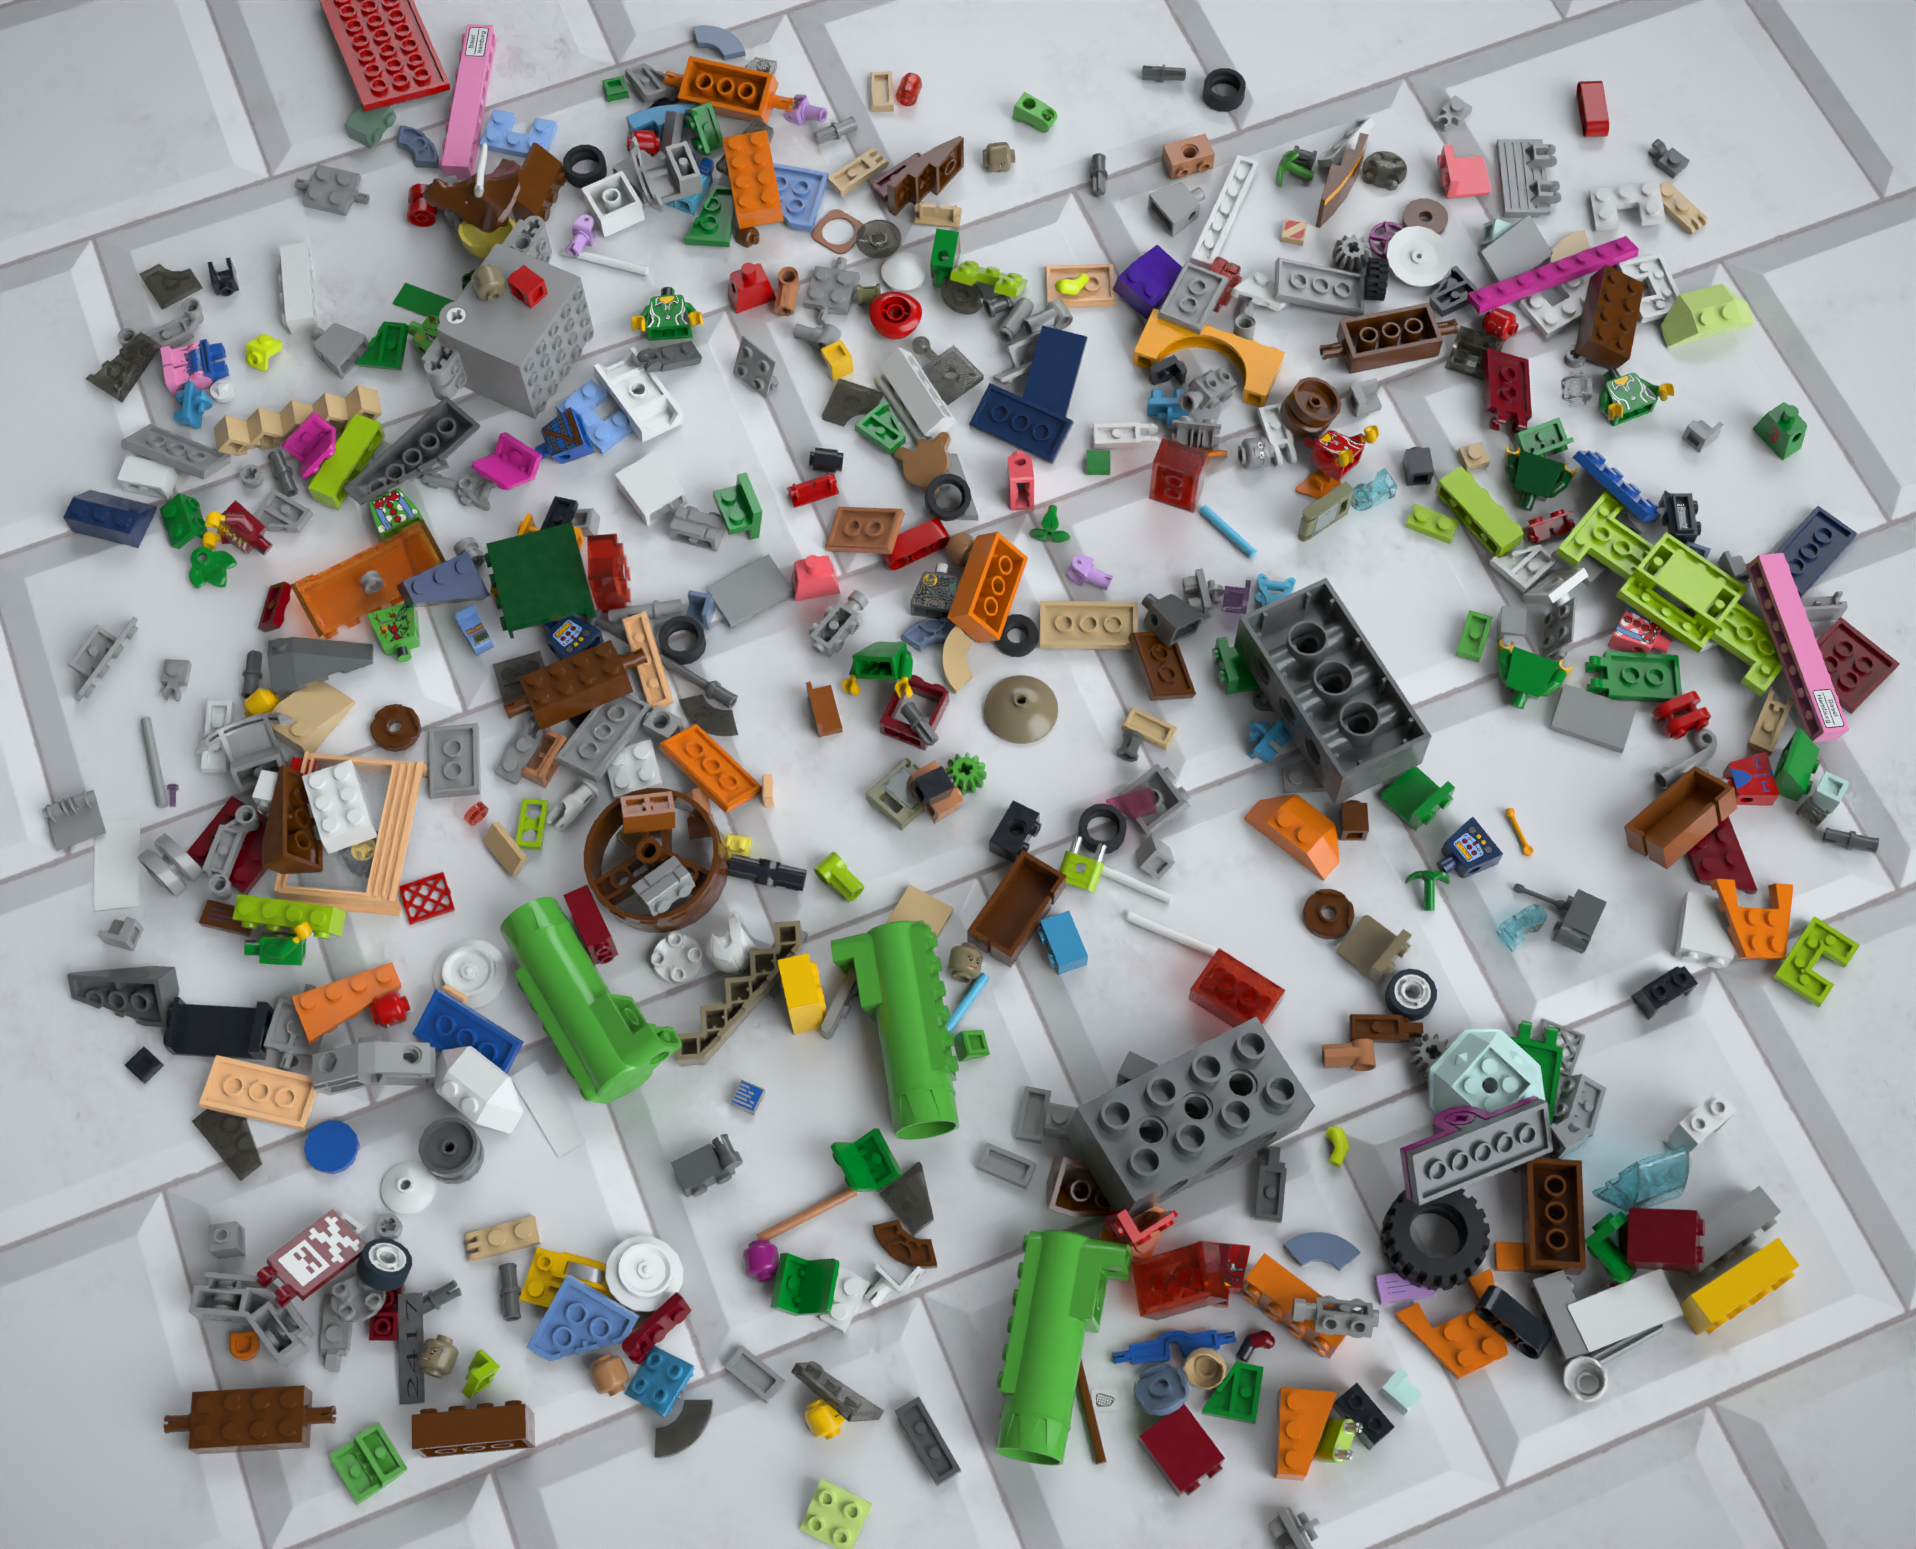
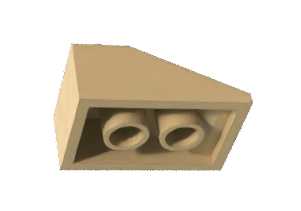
[271,679,356,756]

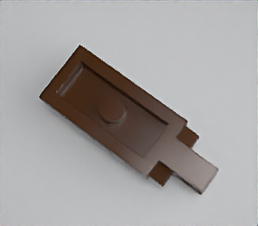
[1349,1014,1424,1043]

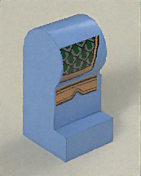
[454,604,494,656]

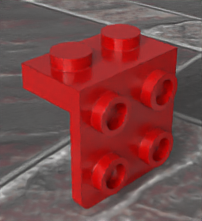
[1103,1209,1178,1247]

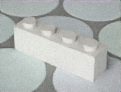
[277,242,318,334]
[879,347,956,439]

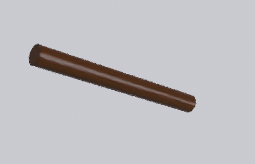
[1077,1358,1107,1465]

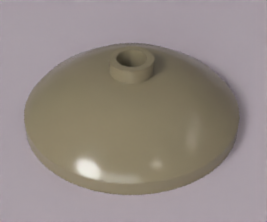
[984,675,1058,744]

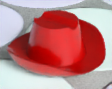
[869,291,922,340]

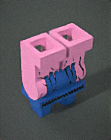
[160,339,230,397]

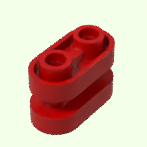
[1652,691,1711,740]

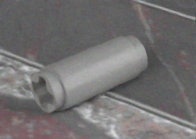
[997,297,1034,342]

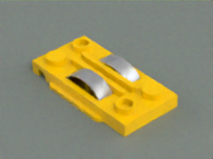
[519,1247,631,1313]

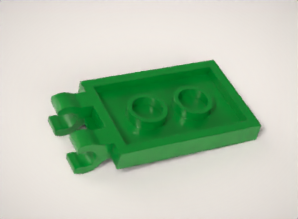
[1585,651,1682,703]
[1510,1021,1564,1125]

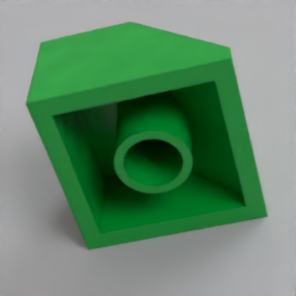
[1774,728,1820,802]

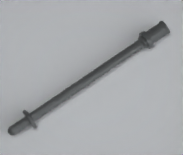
[579,609,738,709]

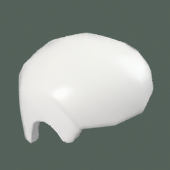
[1563,1356,1608,1402]

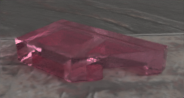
[1106,787,1158,819]

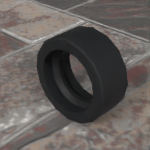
[1203,68,1246,112]
[563,145,607,188]
[924,473,971,522]
[658,616,706,665]
[1078,803,1127,854]

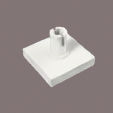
[1521,568,1588,607]

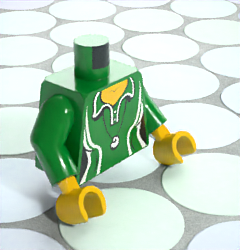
[631,287,704,341]
[1598,368,1675,427]

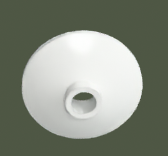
[381,1162,435,1215]

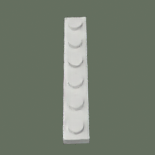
[1190,155,1259,270]

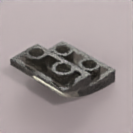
[1445,326,1505,381]

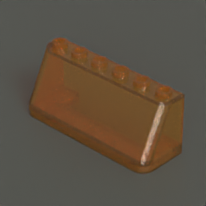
[290,519,446,640]

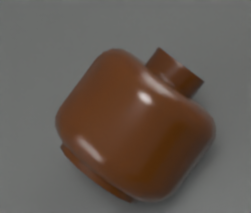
[735,227,760,248]

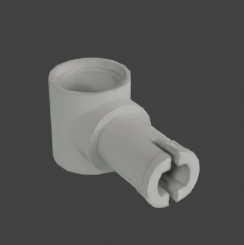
[1233,300,1256,340]
[793,323,842,353]

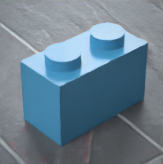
[1037,911,1088,975]

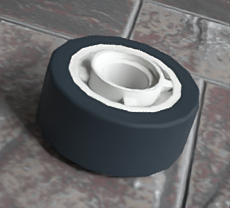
[1385,969,1437,1022]
[356,1238,412,1291]

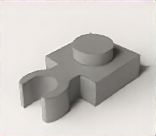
[1435,95,1472,132]
[160,659,192,702]

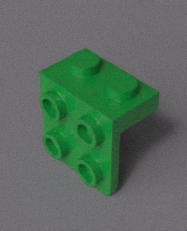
[684,102,724,156]
[1212,637,1260,695]
[1381,767,1455,831]
[831,1128,903,1192]
[1584,1211,1637,1284]
[770,1253,840,1316]

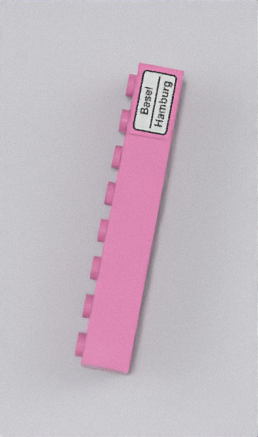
[439,24,497,180]
[1746,553,1849,743]

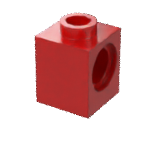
[507,264,548,309]

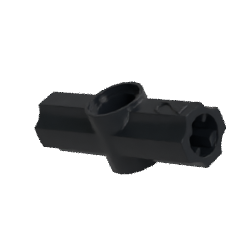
[728,854,807,891]

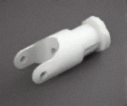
[546,779,600,831]

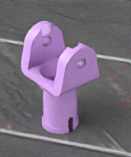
[783,94,827,126]
[565,214,596,258]
[1066,555,1113,590]

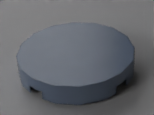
[1134,1363,1190,1416]

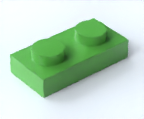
[1455,610,1493,663]

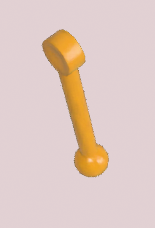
[1505,808,1534,857]

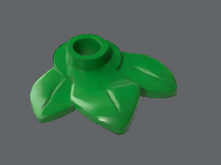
[189,547,237,589]

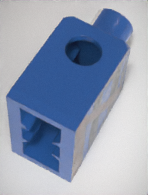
[535,407,595,464]

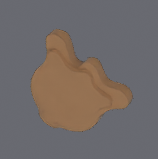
[894,432,951,495]

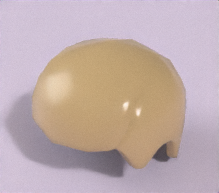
[1183,1347,1226,1390]

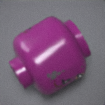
[743,1240,779,1282]

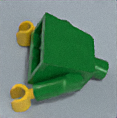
[1497,639,1573,709]
[842,641,913,698]
[244,922,312,966]

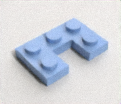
[480,109,558,158]
[556,379,633,455]

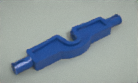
[1112,1330,1236,1366]

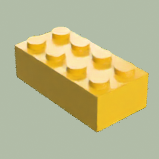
[1680,1237,1800,1335]

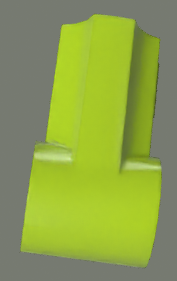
[813,852,864,903]

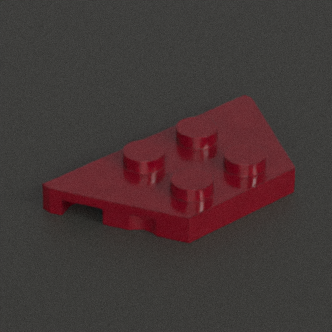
[1687,816,1758,895]

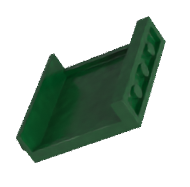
[484,522,597,639]

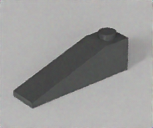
[267,637,374,694]
[67,966,180,1027]

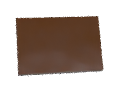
[1128,632,1196,701]

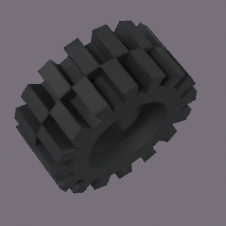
[1365,258,1389,301]

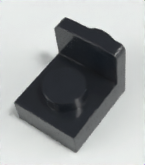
[1149,355,1187,385]

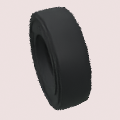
[995,614,1038,657]

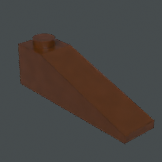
[262,765,323,874]
[1047,1156,1157,1217]

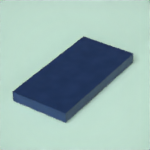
[1022,325,1088,417]
[969,383,1074,464]
[1774,506,1858,598]

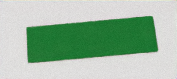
[393,283,455,317]

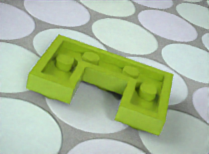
[950,261,1028,298]
[1773,916,1860,1008]

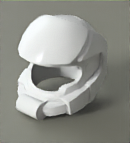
[705,911,758,975]

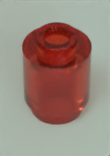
[895,73,922,106]

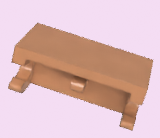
[521,730,568,788]

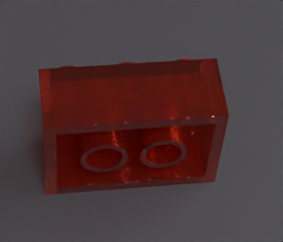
[1149,438,1208,513]
[587,534,631,613]
[1188,948,1286,1028]
[1131,1241,1228,1321]

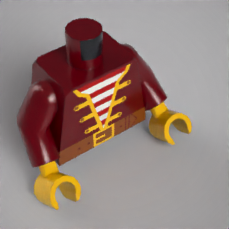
[202,500,273,556]

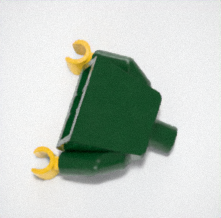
[1504,446,1578,511]

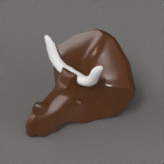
[423,143,523,233]

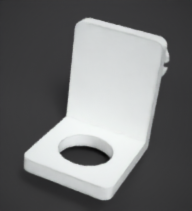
[864,1264,925,1308]

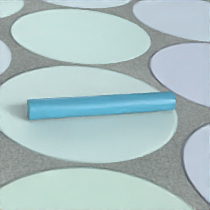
[1199,505,1257,558]
[947,973,989,1031]

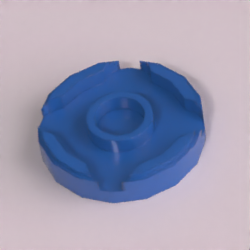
[304,1120,360,1174]

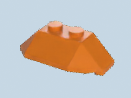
[1244,794,1339,881]

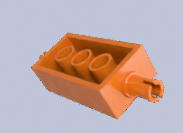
[664,56,794,125]

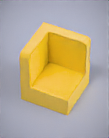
[821,340,854,381]

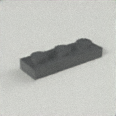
[895,1396,961,1486]

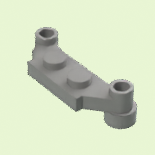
[118,298,204,357]
[202,805,260,900]

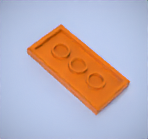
[659,724,762,813]

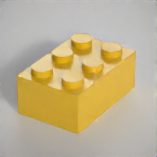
[777,953,827,1035]

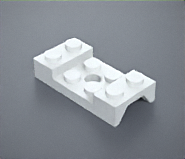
[594,347,683,443]

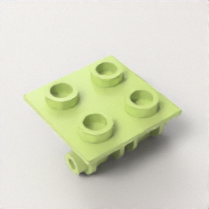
[799,1478,872,1549]

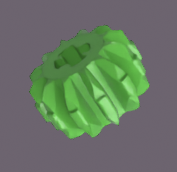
[945,752,987,796]

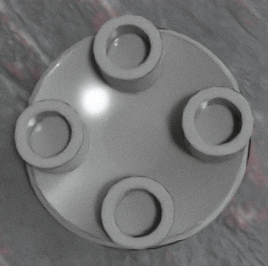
[330,1276,386,1323]

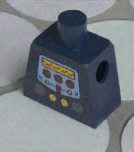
[542,616,604,660]
[1437,817,1503,878]

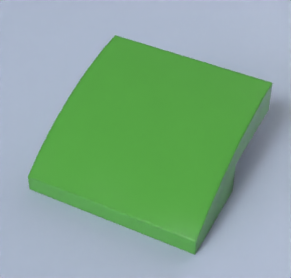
[328,1422,407,1505]

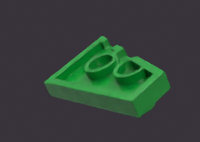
[684,185,735,247]

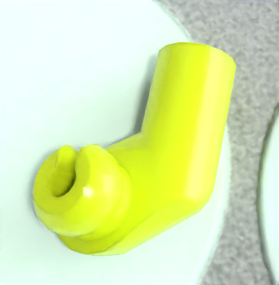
[1325,1126,1349,1167]

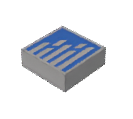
[730,1079,766,1115]

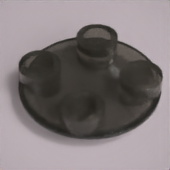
[1362,151,1407,191]

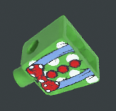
[369,488,425,545]

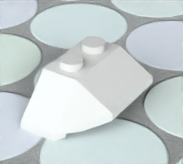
[433,1046,524,1133]

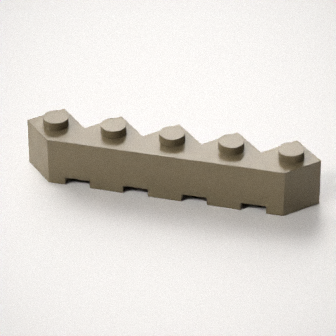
[676,920,803,1066]

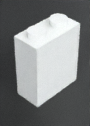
[615,451,688,526]
[1674,891,1740,968]

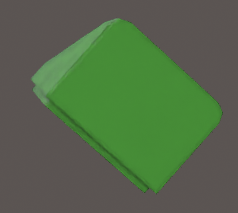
[954,1030,990,1062]

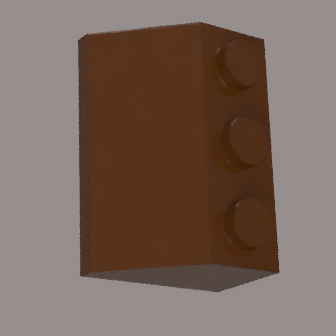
[512,142,566,223]

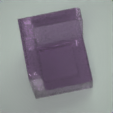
[1222,580,1251,614]

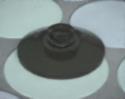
[856,220,901,259]
[940,277,984,315]

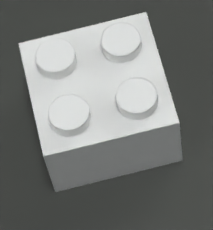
[581,171,645,237]

